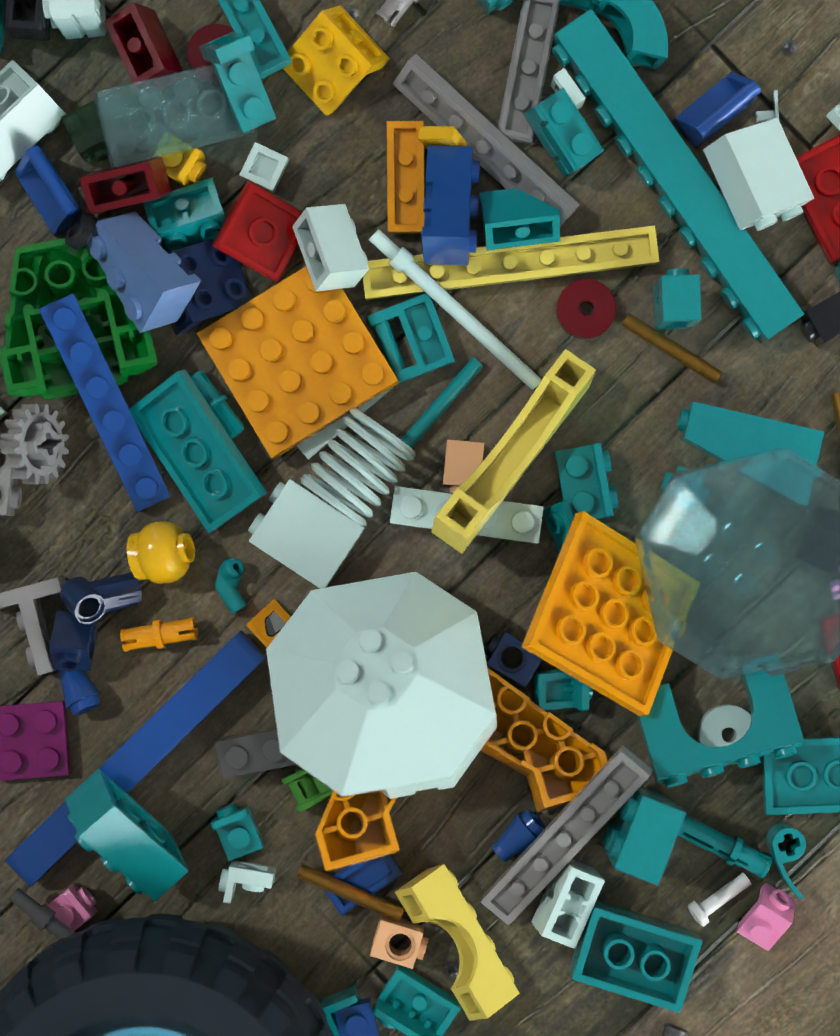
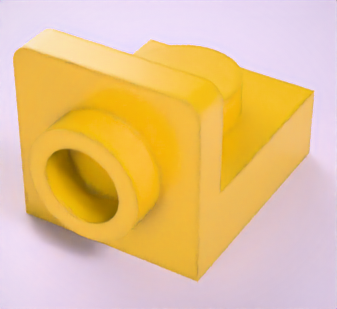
[151,132,207,187]

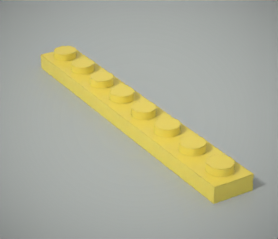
[363,225,660,300]

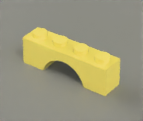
[395,864,520,1021]

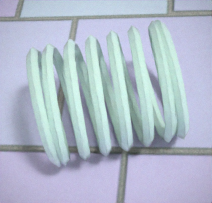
[301,408,416,526]

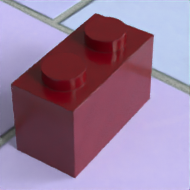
[104,2,185,93]
[79,155,171,215]

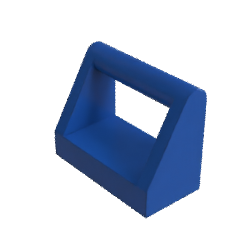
[672,72,761,150]
[14,145,83,237]

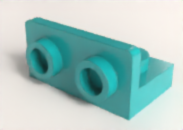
[143,178,227,252]
[554,443,618,519]

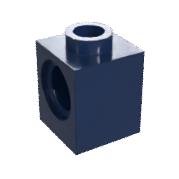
[49,611,97,672]
[484,631,542,687]

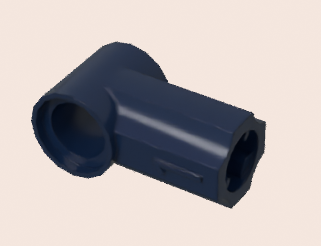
[60,572,142,624]

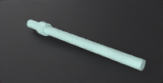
[369,229,542,390]

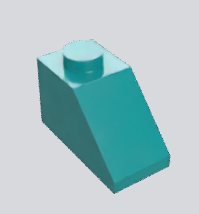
[480,188,560,250]

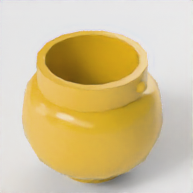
[127,521,195,584]

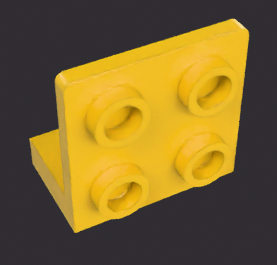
[283,5,390,116]

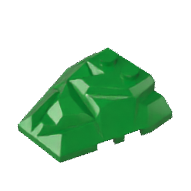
[0,238,158,400]

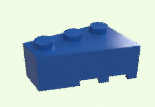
[422,145,480,265]

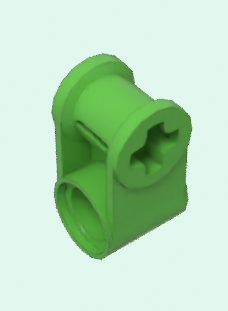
[281,768,333,812]

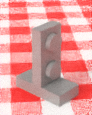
[0,577,66,676]

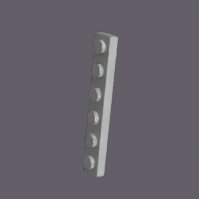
[393,54,580,228]
[480,745,652,925]

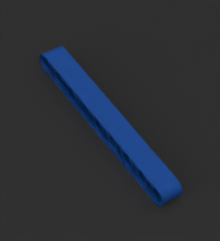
[4,630,267,887]

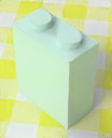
[703,118,815,231]
[248,479,365,589]

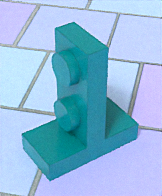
[199,32,276,133]

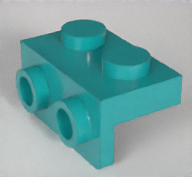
[372,965,461,1036]

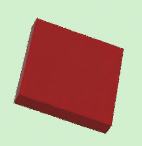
[212,181,303,283]

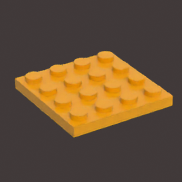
[197,266,400,460]
[521,511,698,716]

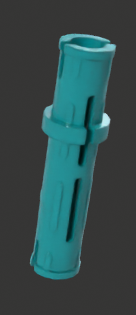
[678,815,773,879]

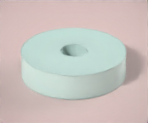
[697,704,751,765]

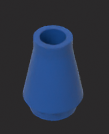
[57,669,101,716]
[492,809,546,862]

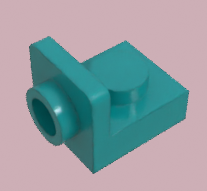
[210,803,264,861]

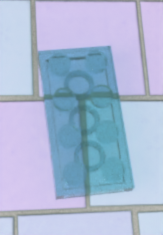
[93,64,255,168]

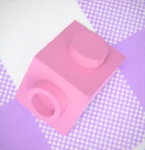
[737,883,796,951]

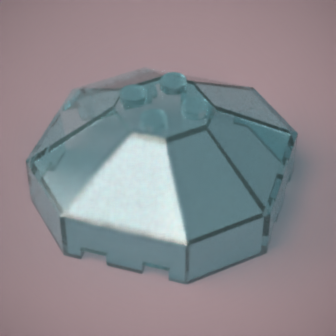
[634,448,840,680]

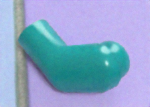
[215,558,247,614]

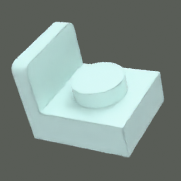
[218,860,276,904]

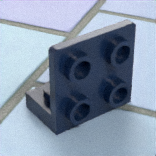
[167,239,253,335]

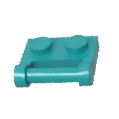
[367,293,455,386]

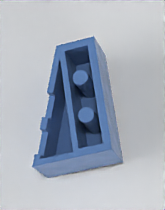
[87,211,201,333]

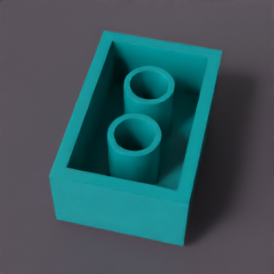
[65,769,189,901]
[601,786,686,885]
[569,901,703,1013]

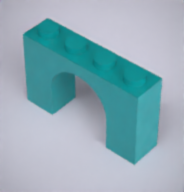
[637,654,804,787]

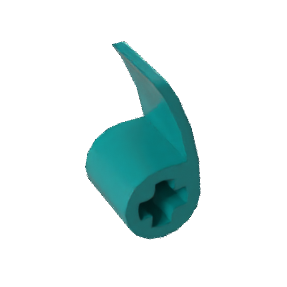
[766,823,806,899]

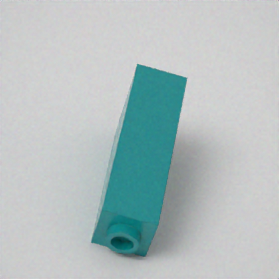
[676,402,824,505]

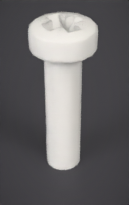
[688,872,752,927]

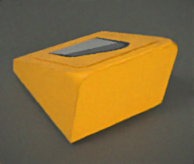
[246,599,291,648]

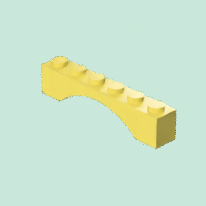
[431,349,596,554]

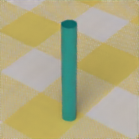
[401,357,484,449]

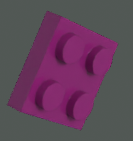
[0,700,71,781]

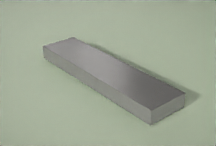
[498,0,560,145]

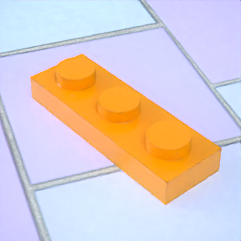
[387,121,425,234]

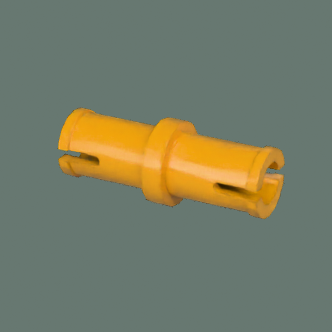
[120,616,198,652]

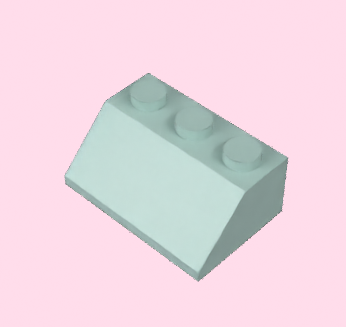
[0,59,66,182]

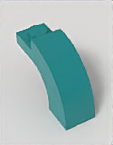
[558,0,668,70]

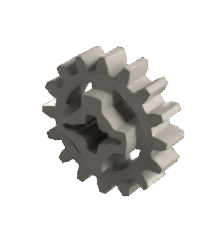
[1,404,69,484]

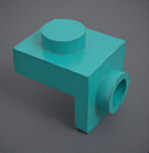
[533,669,593,711]

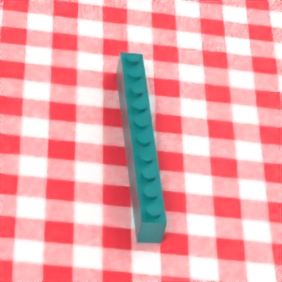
[552,8,804,343]

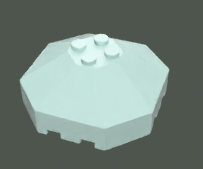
[266,572,497,799]

